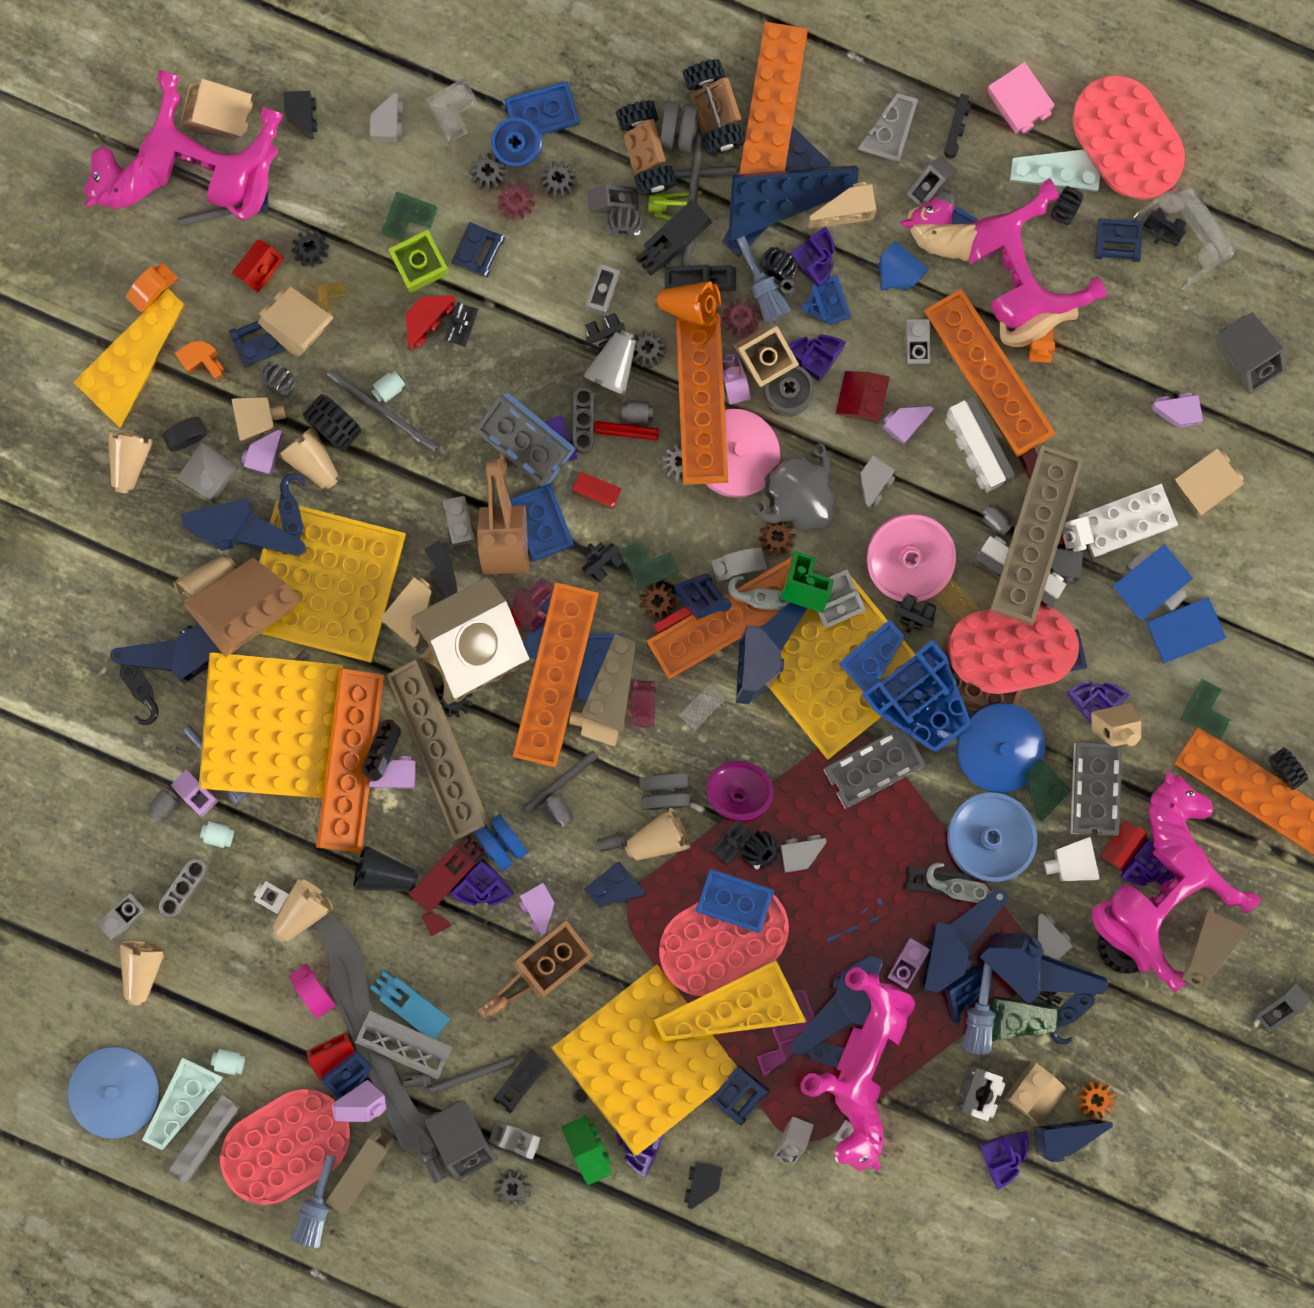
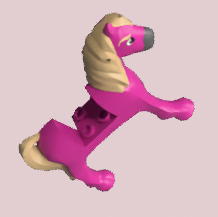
[900,178,1107,347]

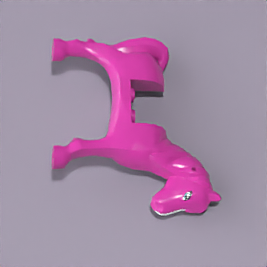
[84,69,283,221]
[1092,770,1262,993]
[801,967,915,1171]

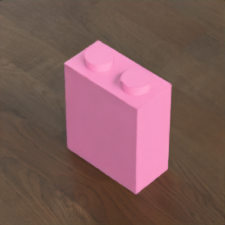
[986,62,1055,135]

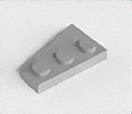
[857,93,918,163]

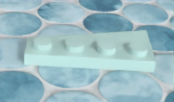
[1010,150,1100,192]
[142,1058,224,1150]

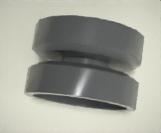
[660,101,698,154]
[764,366,814,417]
[639,773,690,810]

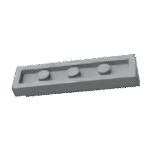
[355,1011,452,1079]
[169,1094,241,1184]

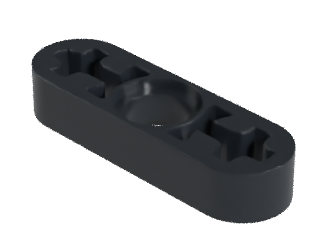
[361,719,401,781]

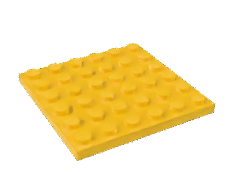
[259,500,406,663]
[769,575,915,760]
[199,653,343,798]
[551,965,737,1156]

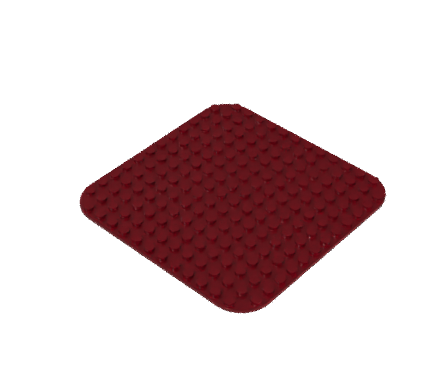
[627,735,1025,1141]

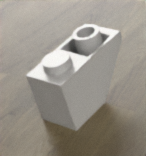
[370,93,403,142]
[905,319,930,364]
[859,455,895,510]
[780,835,826,873]
[96,893,146,941]
[1035,913,1073,960]
[773,1117,814,1165]

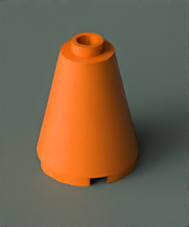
[656,281,721,326]

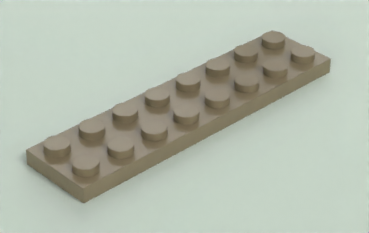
[990,445,1084,625]
[386,658,490,840]

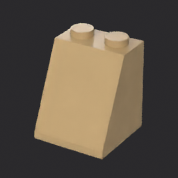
[179,79,253,140]
[258,286,333,359]
[733,323,799,387]
[380,577,434,652]
[1004,1062,1067,1125]

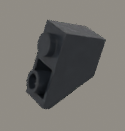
[284,91,318,140]
[684,1162,723,1209]

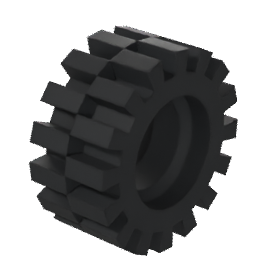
[1269,747,1309,790]

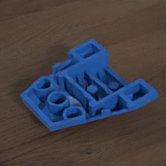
[862,640,972,753]

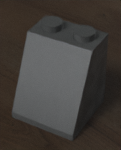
[1216,312,1287,394]
[424,1100,497,1181]

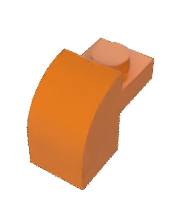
[125,263,178,313]
[1028,327,1055,363]
[175,341,224,382]

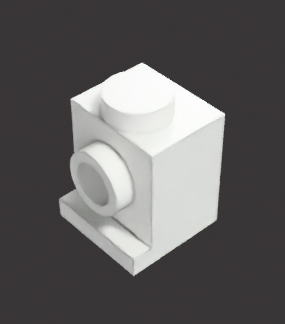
[1062,516,1094,552]
[254,881,289,914]

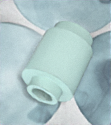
[371,371,405,403]
[200,821,235,848]
[211,1048,246,1075]

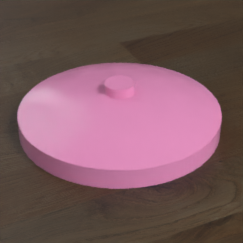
[706,409,780,498]
[866,513,956,602]

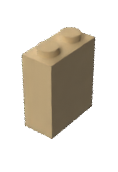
[1171,448,1244,518]

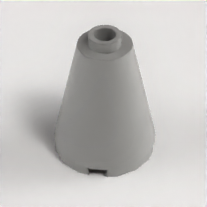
[584,330,636,395]

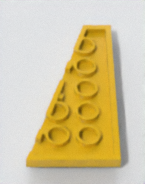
[74,289,185,430]
[654,961,806,1041]

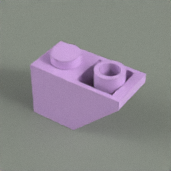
[722,353,751,405]
[1151,393,1203,428]
[171,769,219,817]
[518,883,555,936]
[887,938,930,989]

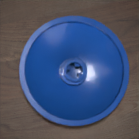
[956,703,1045,793]

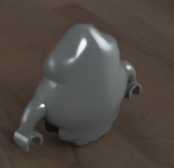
[750,443,836,531]

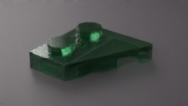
[1024,759,1072,821]

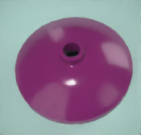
[706,761,774,820]

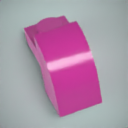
[288,963,336,1019]

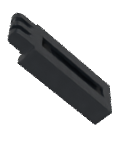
[636,199,713,276]

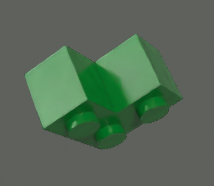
[780,551,834,613]
[561,1115,613,1185]

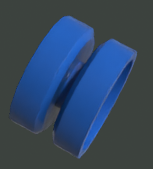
[491,117,543,167]
[475,814,528,872]

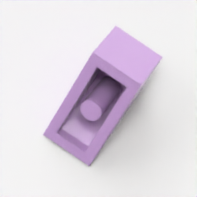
[883,406,934,446]
[241,430,284,477]
[369,756,416,789]
[332,1080,387,1122]

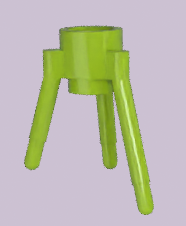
[648,191,702,221]

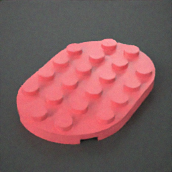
[1072,76,1185,200]
[948,604,1079,694]
[659,894,789,997]
[220,1089,351,1205]

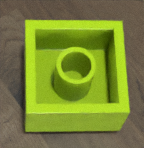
[388,229,449,293]

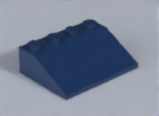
[1033,1119,1113,1162]

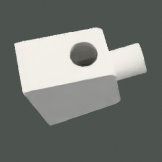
[1044,837,1099,881]

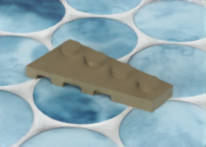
[581,634,636,733]

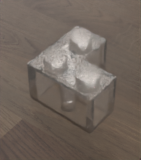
[426,78,476,143]

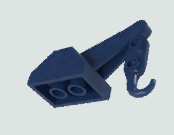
[181,473,306,557]
[980,933,1108,1045]
[791,955,883,1067]

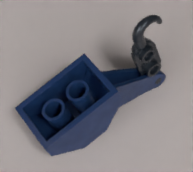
[110,625,223,725]

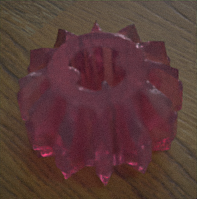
[497,182,535,220]
[722,299,760,337]

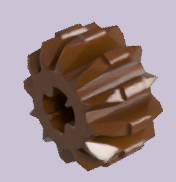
[758,521,796,557]
[639,583,676,621]

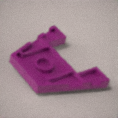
[756,990,815,1076]

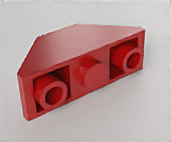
[406,295,456,351]

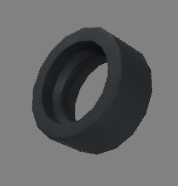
[162,416,208,452]

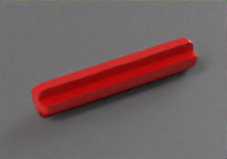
[593,421,659,441]

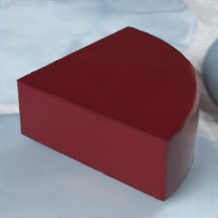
[421,913,451,936]

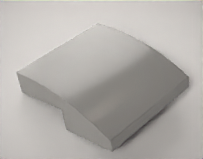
[817,569,866,629]

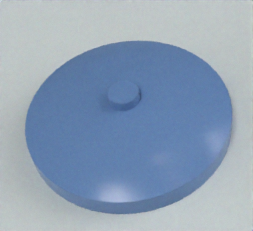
[947,793,1037,883]
[68,1047,160,1138]

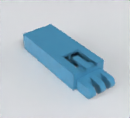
[369,970,451,1039]

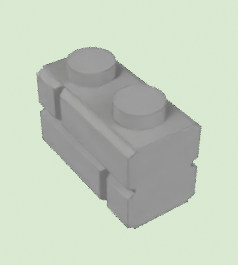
[585,264,620,316]
[443,496,475,547]

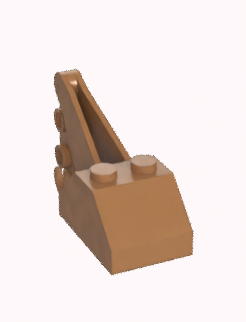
[477,452,529,575]
[477,921,594,1019]

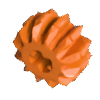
[1077,1081,1116,1119]

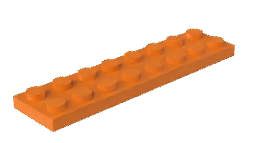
[739,22,808,174]
[923,288,1056,457]
[676,315,728,485]
[646,552,802,680]
[513,582,599,767]
[316,668,384,853]
[1173,726,1314,855]

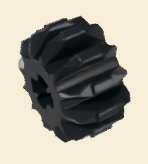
[1051,186,1084,225]
[291,229,330,268]
[760,247,799,282]
[436,684,473,718]
[741,831,780,870]

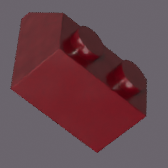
[835,371,890,424]

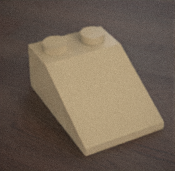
[808,182,876,230]

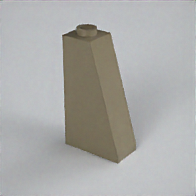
[1182,910,1249,989]
[325,1126,397,1215]

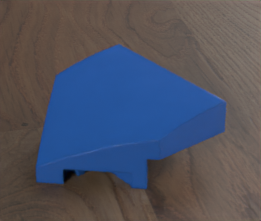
[877,241,928,291]
[801,275,852,325]

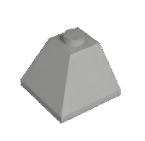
[177,442,238,504]

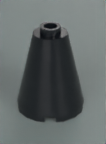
[353,846,418,891]

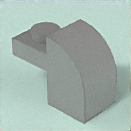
[711,548,767,582]
[488,1120,540,1159]

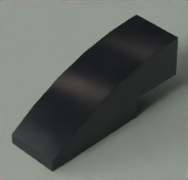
[665,265,736,291]
[424,540,458,598]

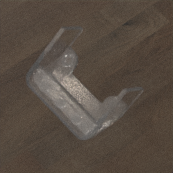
[1133,185,1235,291]

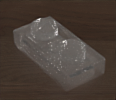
[679,683,726,731]

